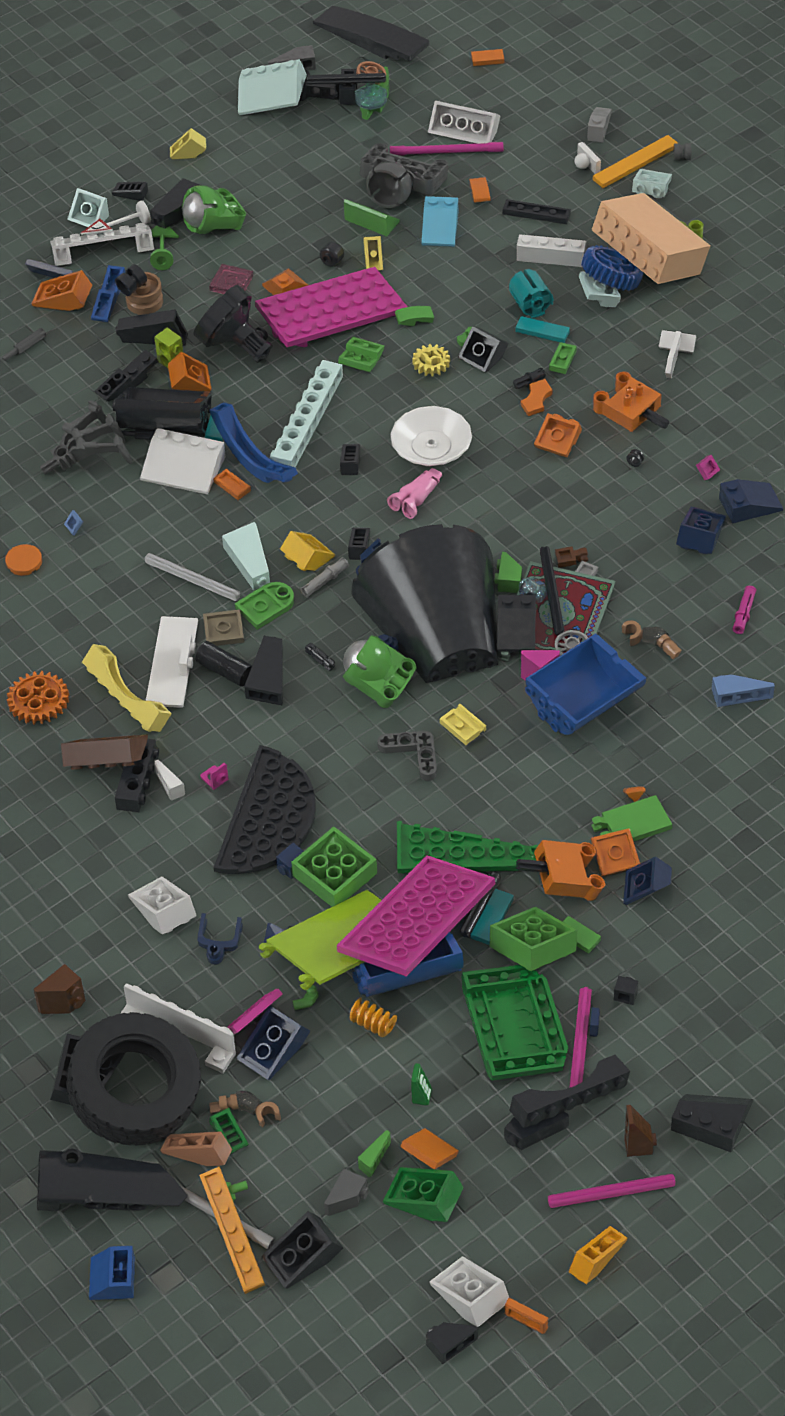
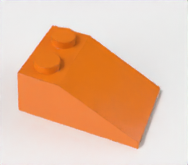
[32,270,92,311]

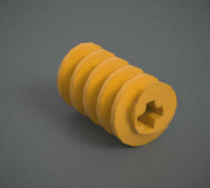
[350,997,397,1037]

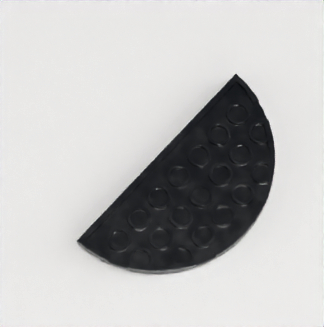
[213,745,316,874]

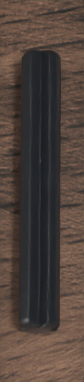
[460,872,501,938]

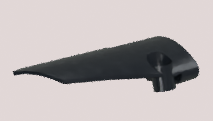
[37,1148,188,1211]

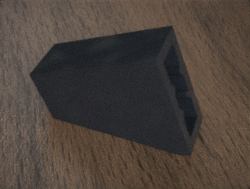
[504,1111,569,1150]

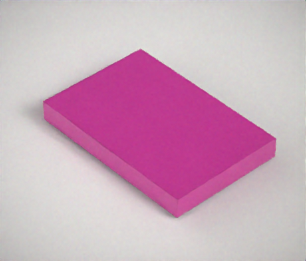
[227,988,282,1035]

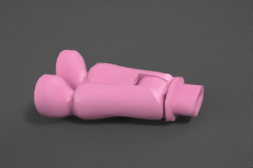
[387,468,442,519]

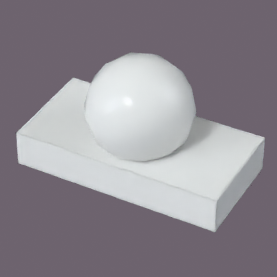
[574,142,601,174]

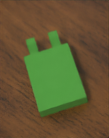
[591,795,673,841]

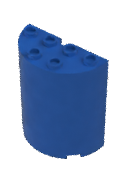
[525,633,646,735]
[352,932,464,997]

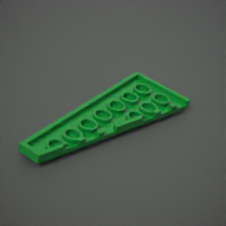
[397,821,538,873]

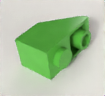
[495,552,522,593]

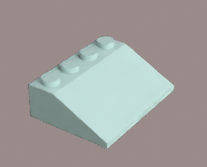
[238,59,307,115]

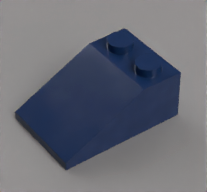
[719,479,783,524]
[676,506,726,554]
[236,1006,310,1080]

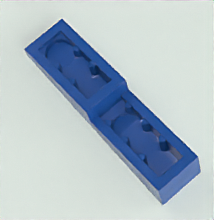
[91,265,125,322]

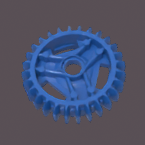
[581,245,643,291]

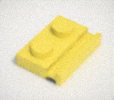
[440,704,486,745]

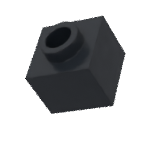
[614,976,639,1005]

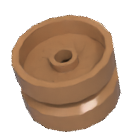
[125,272,163,315]

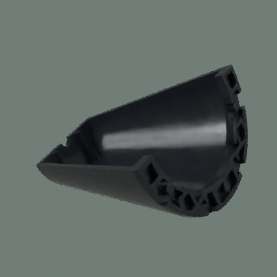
[351,524,498,683]

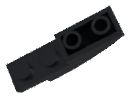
[94,349,159,402]

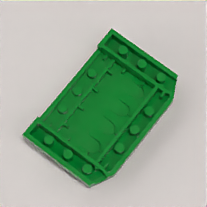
[461,965,568,1081]

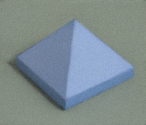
[64,510,83,536]

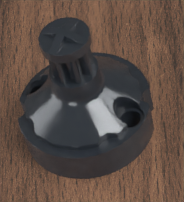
[193,285,273,363]

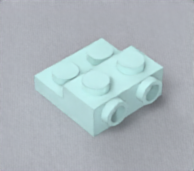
[632,169,672,198]
[579,271,621,307]

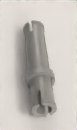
[300,557,349,598]

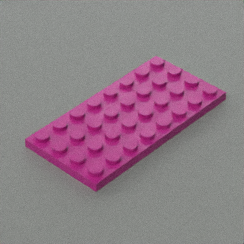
[255,267,408,347]
[336,855,495,977]

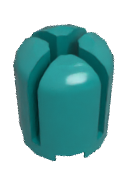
[509,269,554,318]

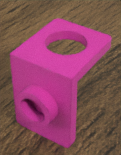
[200,763,229,790]

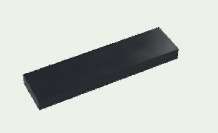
[502,199,571,224]

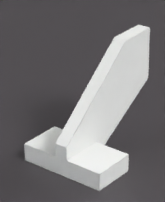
[659,330,696,378]

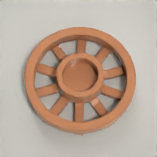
[356,61,386,85]

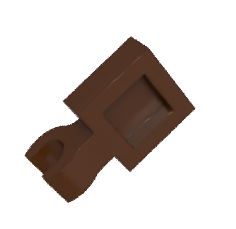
[555,546,588,568]

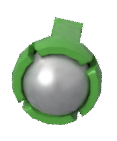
[182,186,246,234]
[342,635,416,708]

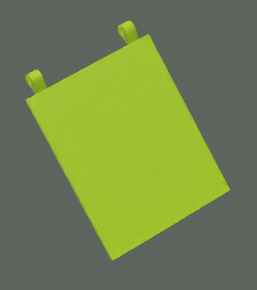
[259,890,381,990]

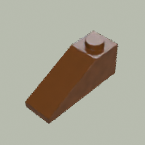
[624,1105,657,1157]

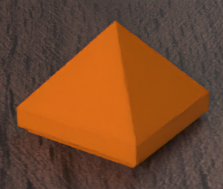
[623,786,646,802]

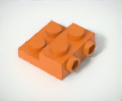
[534,413,582,457]

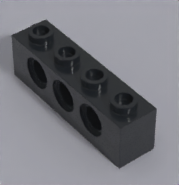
[115,739,159,813]

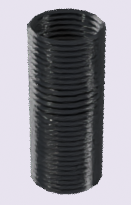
[195,641,252,687]

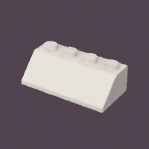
[428,101,500,144]
[517,234,588,267]

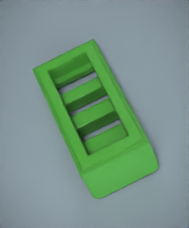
[358,1130,391,1177]

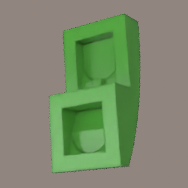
[395,306,434,326]

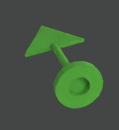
[150,225,179,270]

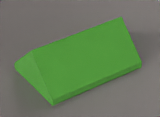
[344,199,400,236]

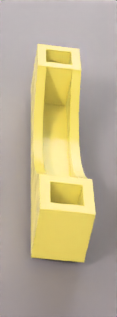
[82,644,172,732]

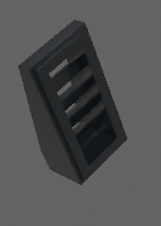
[112,182,148,201]
[340,444,360,475]
[348,527,370,560]

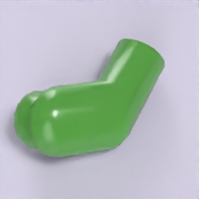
[292,985,318,1010]

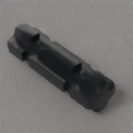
[305,643,335,671]

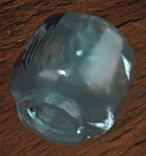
[519,576,547,603]

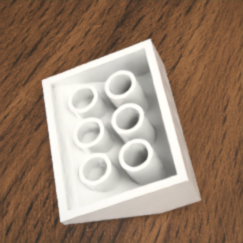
[140,428,226,495]

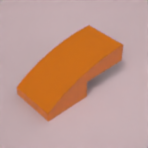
[469,177,490,202]

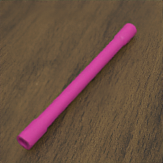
[390,142,504,156]

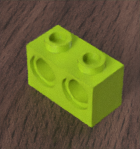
[155,328,183,368]

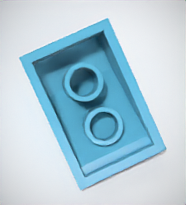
[421,196,459,247]

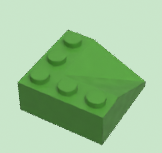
[291,826,377,907]
[489,906,577,971]

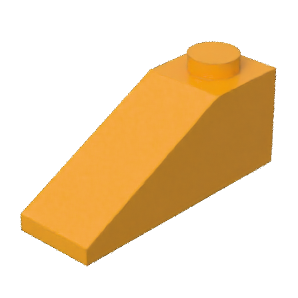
[569,1226,628,1284]

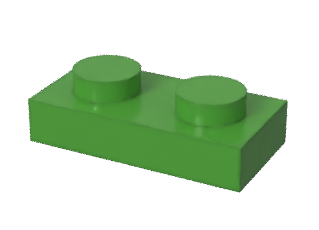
[549,342,577,374]

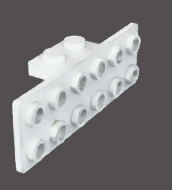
[146,616,198,708]

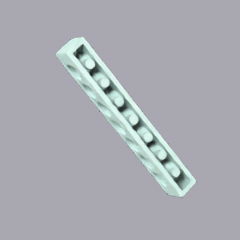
[270,360,343,467]

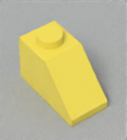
[170,128,206,159]
[363,236,383,270]

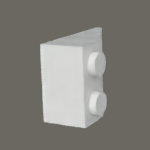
[128,877,196,934]
[430,1256,509,1327]

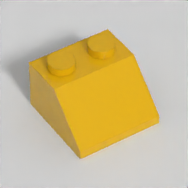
[280,531,335,571]

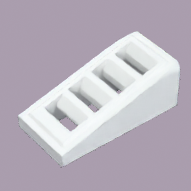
[154,760,185,800]

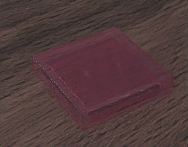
[209,264,253,294]

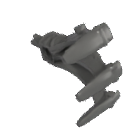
[40,400,132,474]

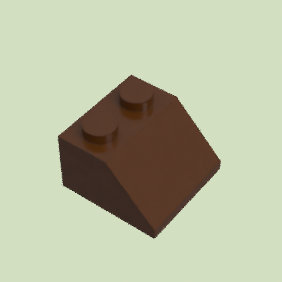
[33,964,86,1014]

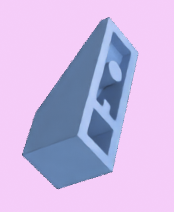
[712,675,775,707]

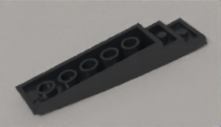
[313,6,429,61]

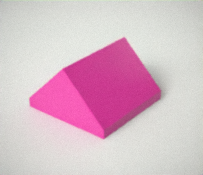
[521,650,560,681]

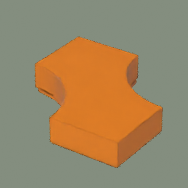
[521,379,553,416]

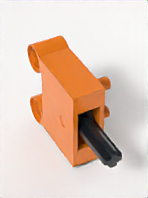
[593,372,669,432]
[516,840,605,901]

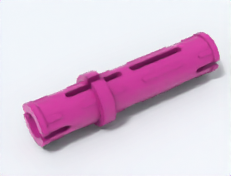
[732,586,756,634]

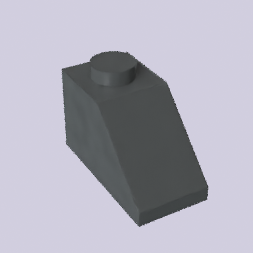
[324,1169,369,1216]

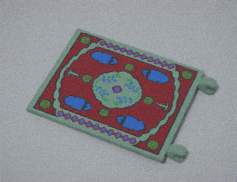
[501,561,616,661]

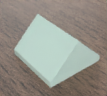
[67,188,109,227]

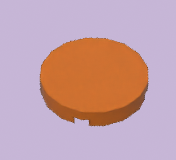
[5,544,42,576]

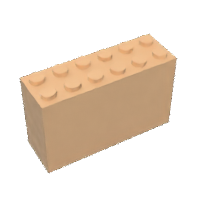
[592,193,710,284]

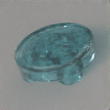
[355,83,387,110]

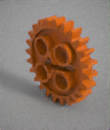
[7,671,69,725]

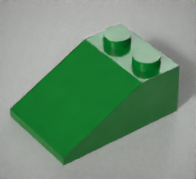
[383,1167,464,1222]

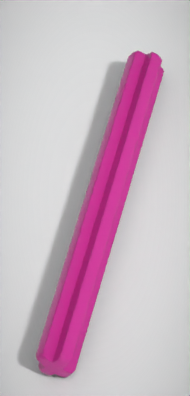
[569,987,592,1088]
[548,1174,676,1208]

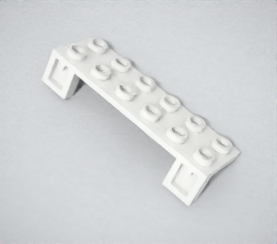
[50,223,154,266]
[121,984,236,1073]

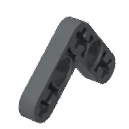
[377,731,437,781]

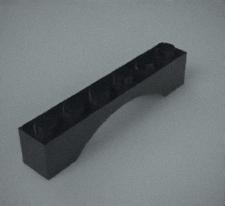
[509,1054,630,1128]

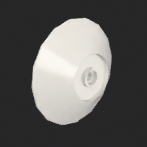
[390,406,472,466]

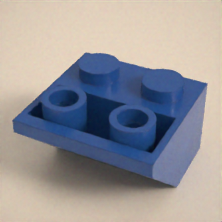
[89,1246,135,1300]

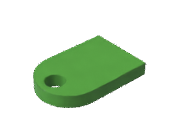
[235,582,294,630]

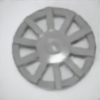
[555,630,588,656]

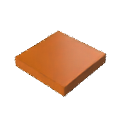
[591,828,640,877]
[400,1128,459,1169]

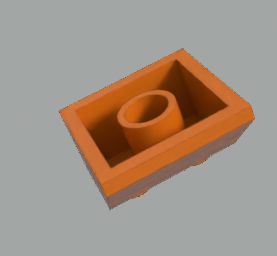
[168,352,212,391]

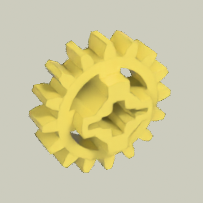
[412,344,450,376]

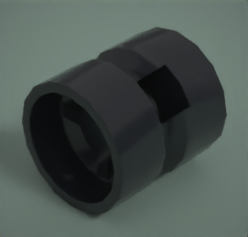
[115,264,147,296]

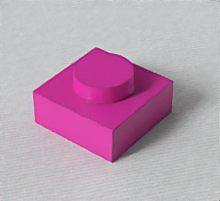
[696,455,720,480]

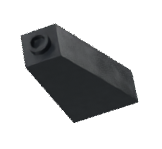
[150,178,202,229]
[115,309,188,346]
[244,635,283,706]

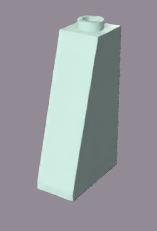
[222,522,270,590]

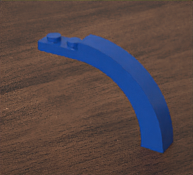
[209,402,298,483]

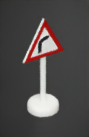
[81,201,151,235]

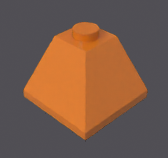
[262,268,308,295]

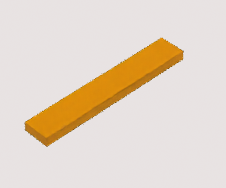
[593,135,678,188]
[199,1167,265,1294]

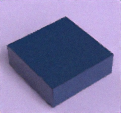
[590,1007,600,1037]

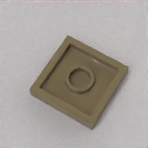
[203,609,244,646]

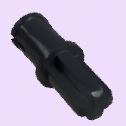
[513,368,546,389]

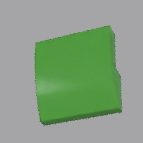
[338,337,385,372]

